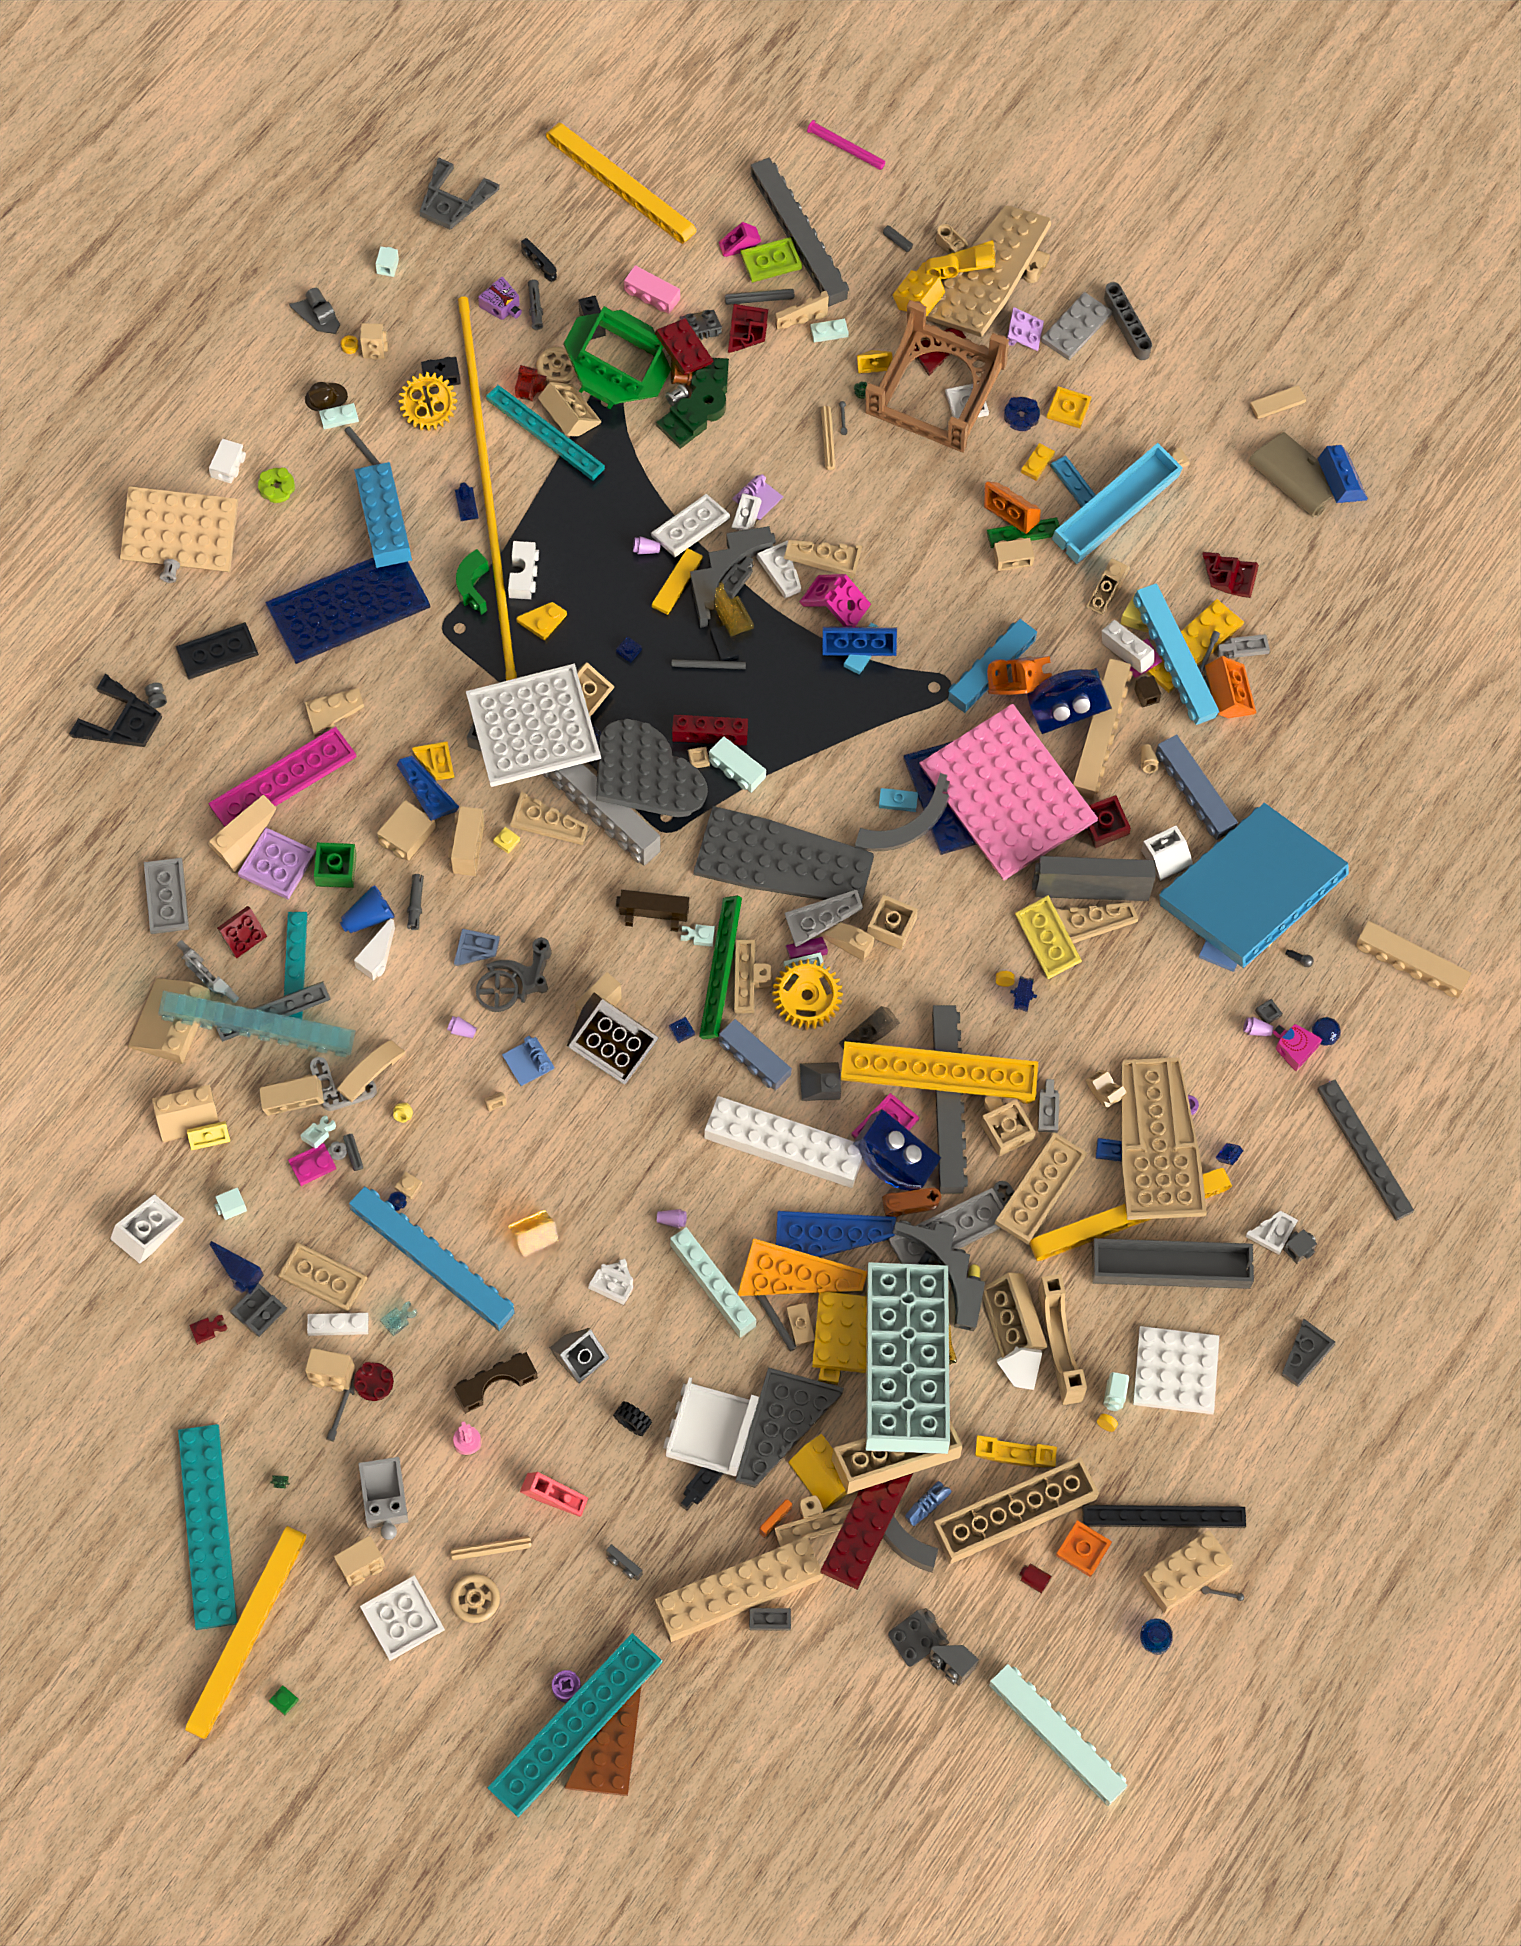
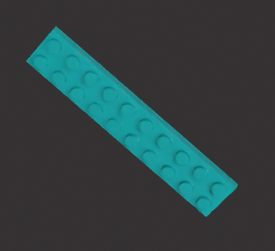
[178,1424,238,1630]
[488,1633,663,1818]

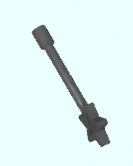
[1199,631,1220,680]
[326,1373,355,1442]

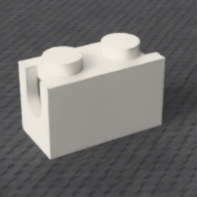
[209,439,246,483]

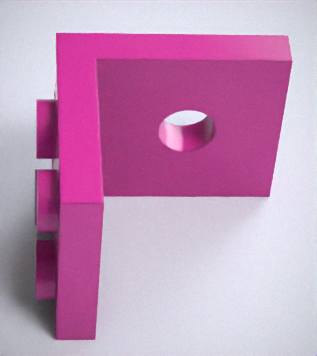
[799,574,871,627]

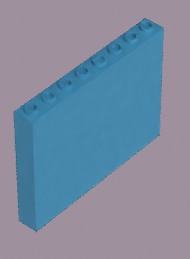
[1159,803,1349,968]

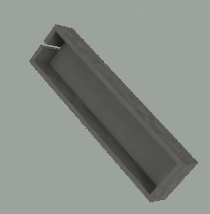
[1092,1238,1254,1289]

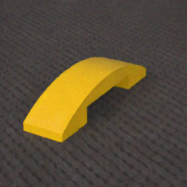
[975,1435,1057,1467]

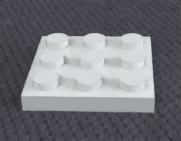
[360,1575,445,1661]

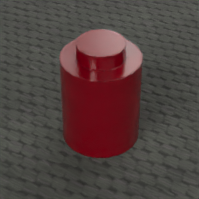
[1019,1563,1052,1594]

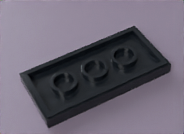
[176,622,259,680]

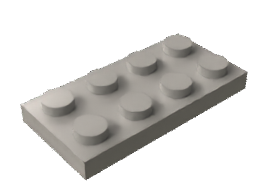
[1041,292,1112,360]
[144,858,189,934]

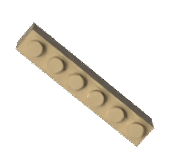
[1356,920,1472,998]

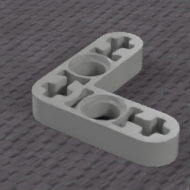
[310,1057,377,1111]

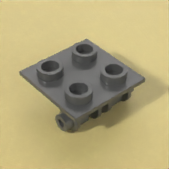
[680,310,722,340]

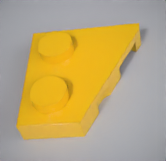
[516,602,567,641]
[412,741,454,781]

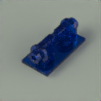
[455,483,479,521]

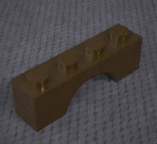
[454,1352,538,1414]

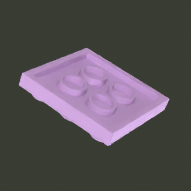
[238,828,316,900]

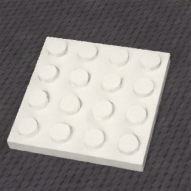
[1133,1326,1219,1414]

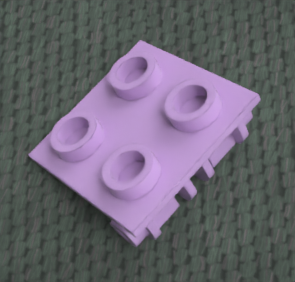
[1007,307,1044,351]
[732,474,783,520]

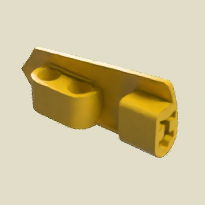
[917,240,995,280]

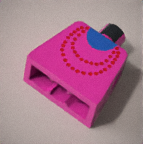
[1272,1024,1322,1071]

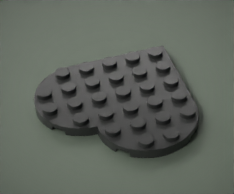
[596,719,708,817]

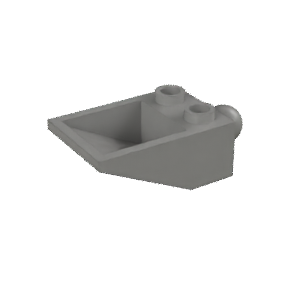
[359,1457,408,1540]

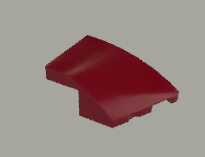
[728,304,769,353]
[1202,552,1259,598]

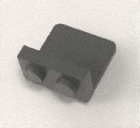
[888,1608,949,1667]

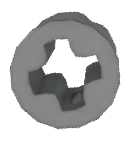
[665,384,689,406]
[160,559,180,583]

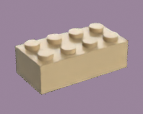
[1140,1530,1233,1614]

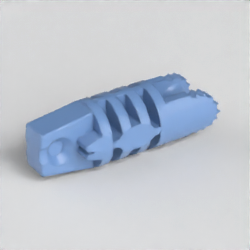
[905,1481,952,1526]

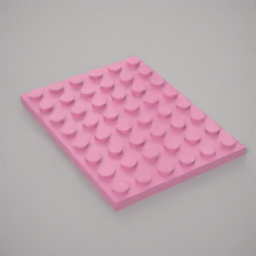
[919,704,1098,881]

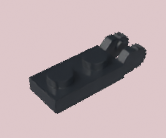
[521,238,557,282]

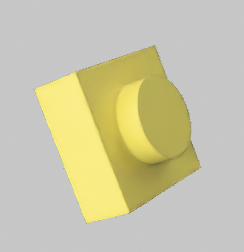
[493,827,520,853]

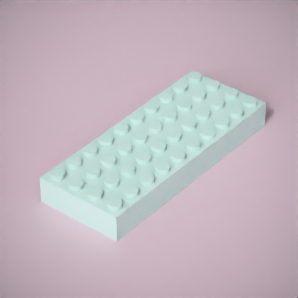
[866,1262,950,1454]

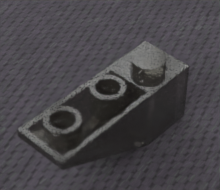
[839,1006,900,1050]

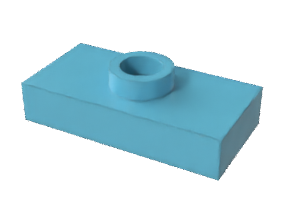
[879,788,918,812]

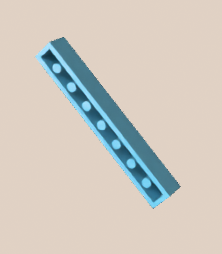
[1133,583,1219,725]

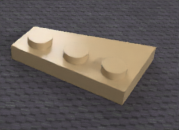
[775,291,829,329]
[305,688,364,737]

